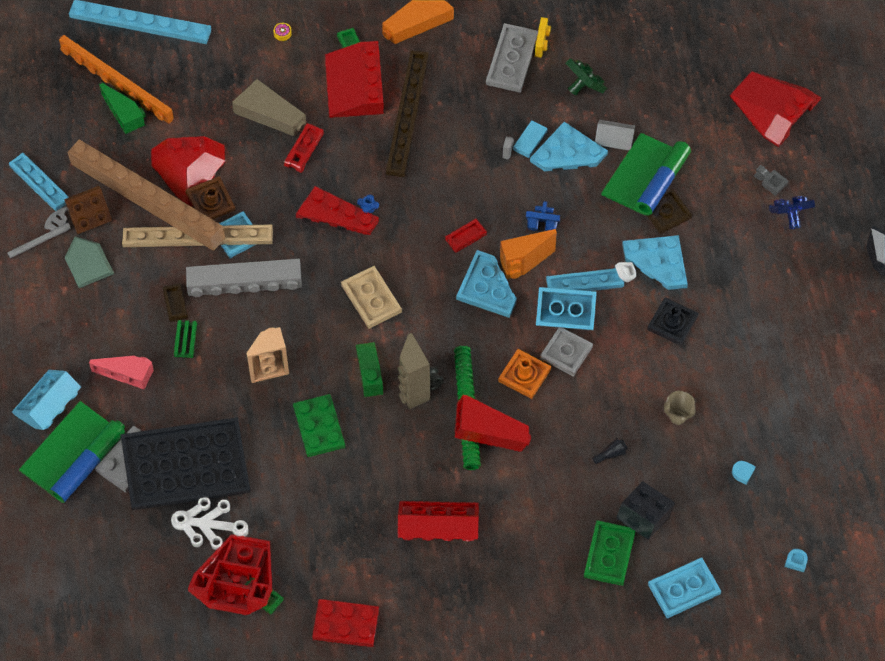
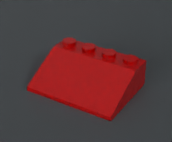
[325,41,384,118]

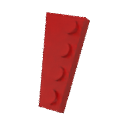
[296,186,379,235]

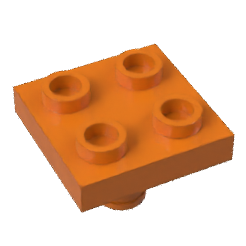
[498,349,551,399]

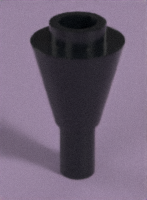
[592,438,628,465]

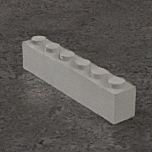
[186,259,302,297]

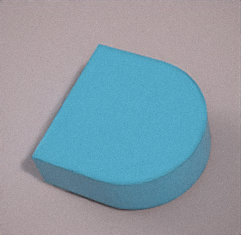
[732,461,756,485]
[785,549,808,572]

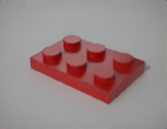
[312,599,379,647]

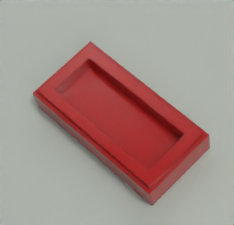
[445,219,487,253]

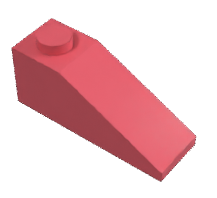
[89,356,154,390]

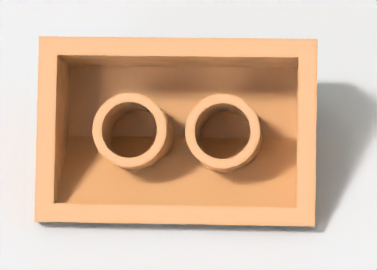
[247,327,289,383]

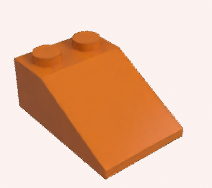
[500,229,557,279]

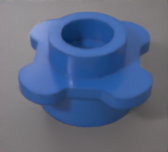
[357,195,379,213]

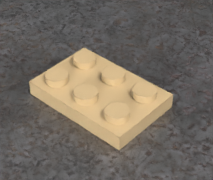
[341,266,402,329]

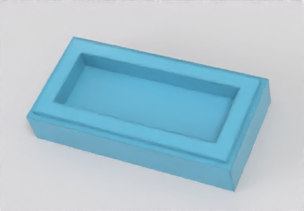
[513,121,547,158]

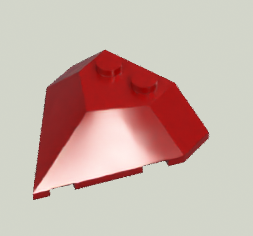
[151,136,225,207]

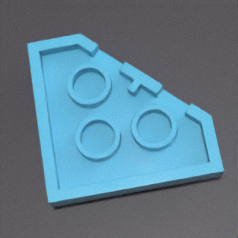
[530,122,608,171]
[622,235,687,290]
[456,250,516,318]

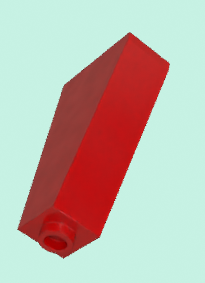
[455,395,531,452]

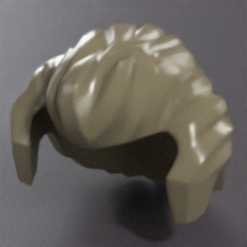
[664,390,696,425]

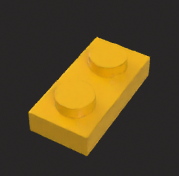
[535,17,551,58]

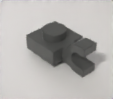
[754,165,788,196]

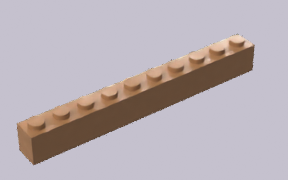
[67,140,225,251]

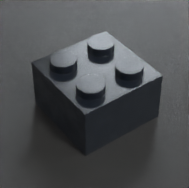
[616,481,675,540]

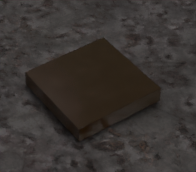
[647,188,692,234]

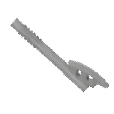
[7,207,71,258]

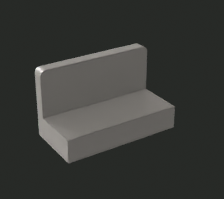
[595,120,635,150]

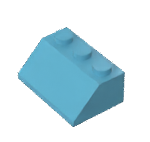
[536,287,597,330]
[12,370,81,430]

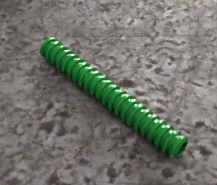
[454,346,481,470]

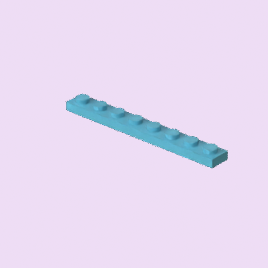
[69,0,211,44]

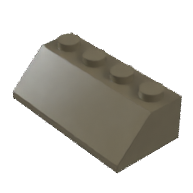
[398,333,430,409]

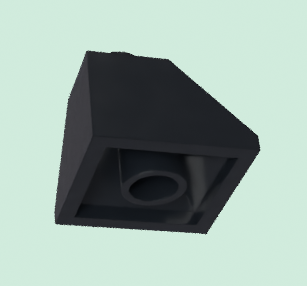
[866,226,885,276]

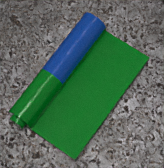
[601,133,691,215]
[19,401,126,503]

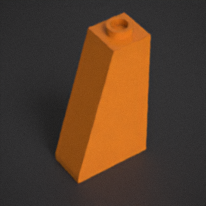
[382,0,454,44]

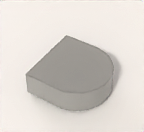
[503,137,514,159]

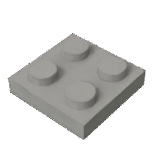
[540,328,593,377]

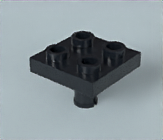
[647,297,699,346]

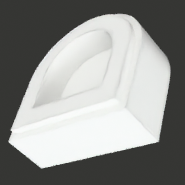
[615,262,636,282]

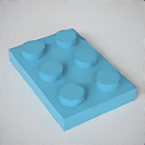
[648,558,721,619]

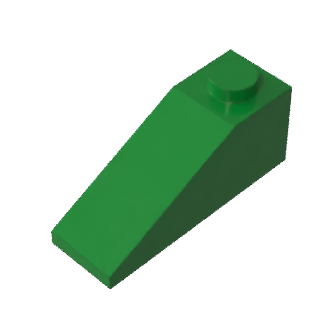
[99,83,146,134]
[356,342,383,397]

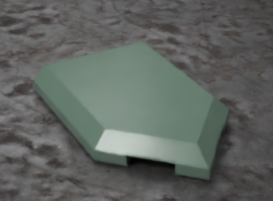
[65,236,114,288]

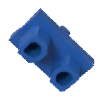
[526,201,560,231]

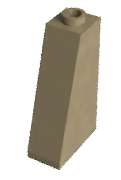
[232,79,306,136]

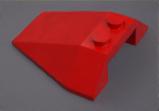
[730,71,821,147]
[188,534,272,615]

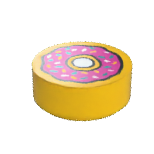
[273,23,292,41]

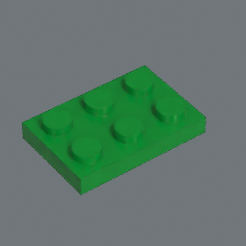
[293,394,345,458]
[584,520,635,586]

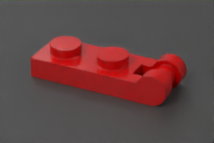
[284,123,324,173]

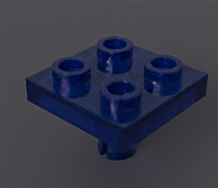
[769,196,815,229]

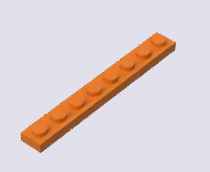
[59,35,174,124]

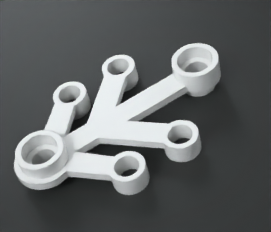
[171,497,249,550]

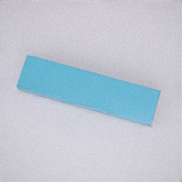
[9,153,69,211]
[546,268,624,291]

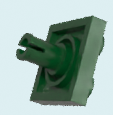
[565,58,608,96]

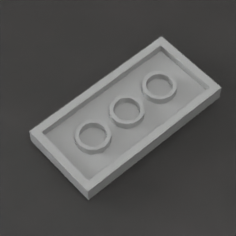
[486,23,538,93]

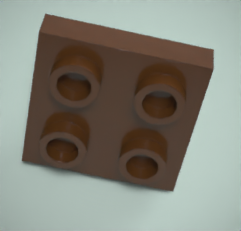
[185,176,235,220]
[64,186,112,234]

